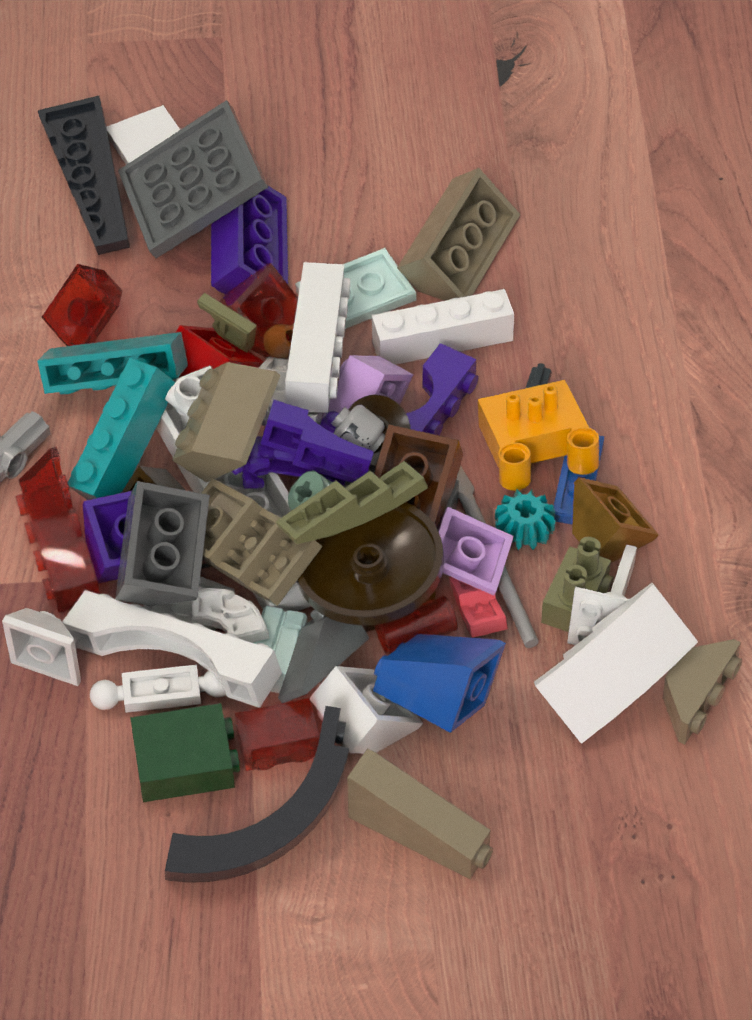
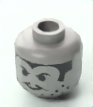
[331,405,385,452]

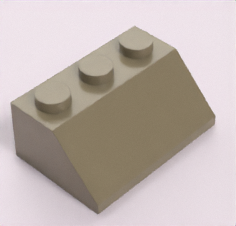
[172,362,281,483]

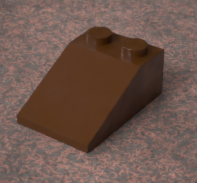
[374,425,463,528]

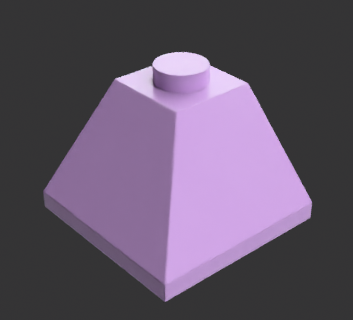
[437,507,514,596]

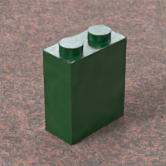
[130,703,240,802]

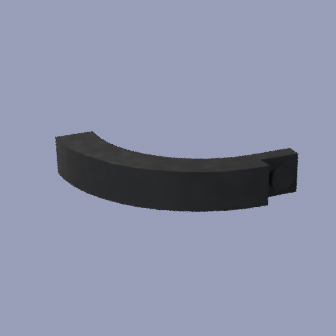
[165,706,349,883]

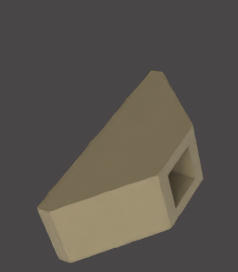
[662,639,742,745]

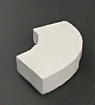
[192,588,269,643]

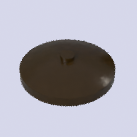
[297,502,444,626]

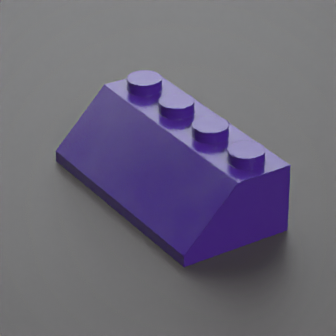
[211,186,289,301]

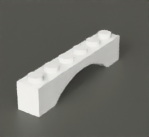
[63,590,282,708]

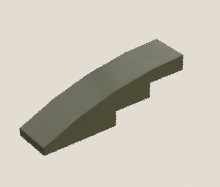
[276,461,428,544]

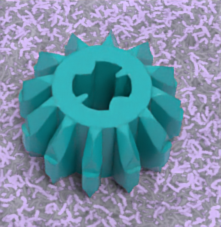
[495,489,556,551]

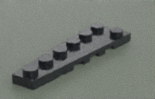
[38,96,130,255]

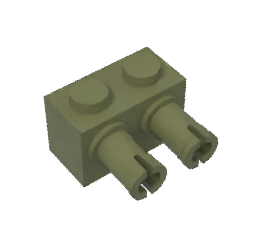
[541,537,614,632]

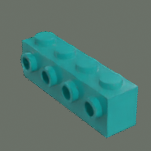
[37,332,188,394]
[67,358,176,500]

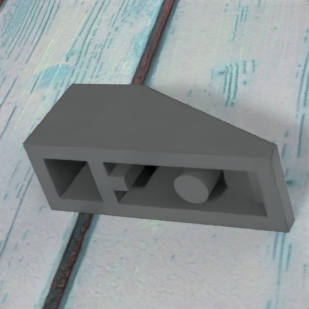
[278,610,369,704]

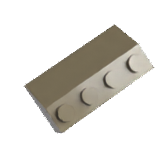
[397,168,520,301]

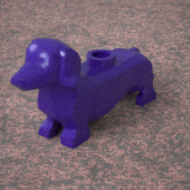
[231,411,345,489]

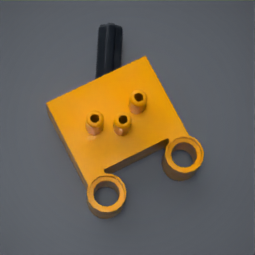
[478,363,599,491]

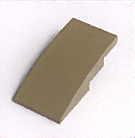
[201,478,322,606]

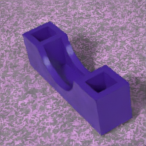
[406,343,479,436]

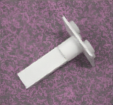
[567,545,637,645]

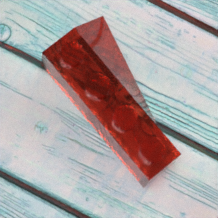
[15,447,100,613]

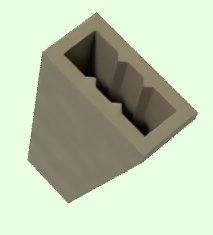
[347,748,493,880]

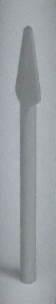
[456,466,539,648]

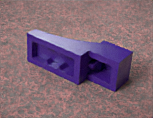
[260,400,374,483]

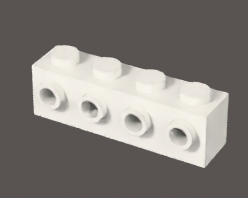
[372,289,514,365]

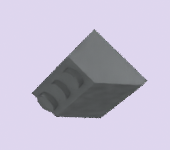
[115,481,210,606]

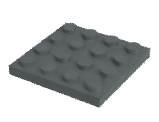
[118,100,268,259]

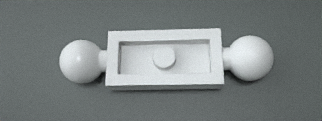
[90,665,226,713]

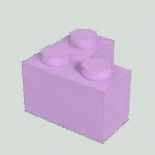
[321,355,413,419]

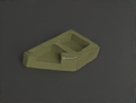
[197,293,257,352]

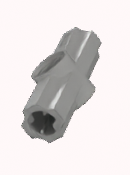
[0,411,51,482]

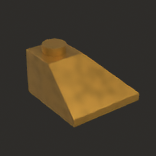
[572,477,659,562]

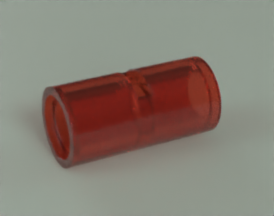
[375,596,458,656]

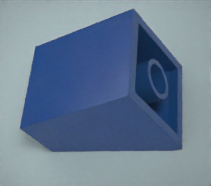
[373,634,506,733]

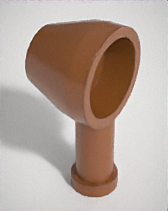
[263,323,294,359]

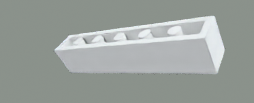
[285,262,350,413]

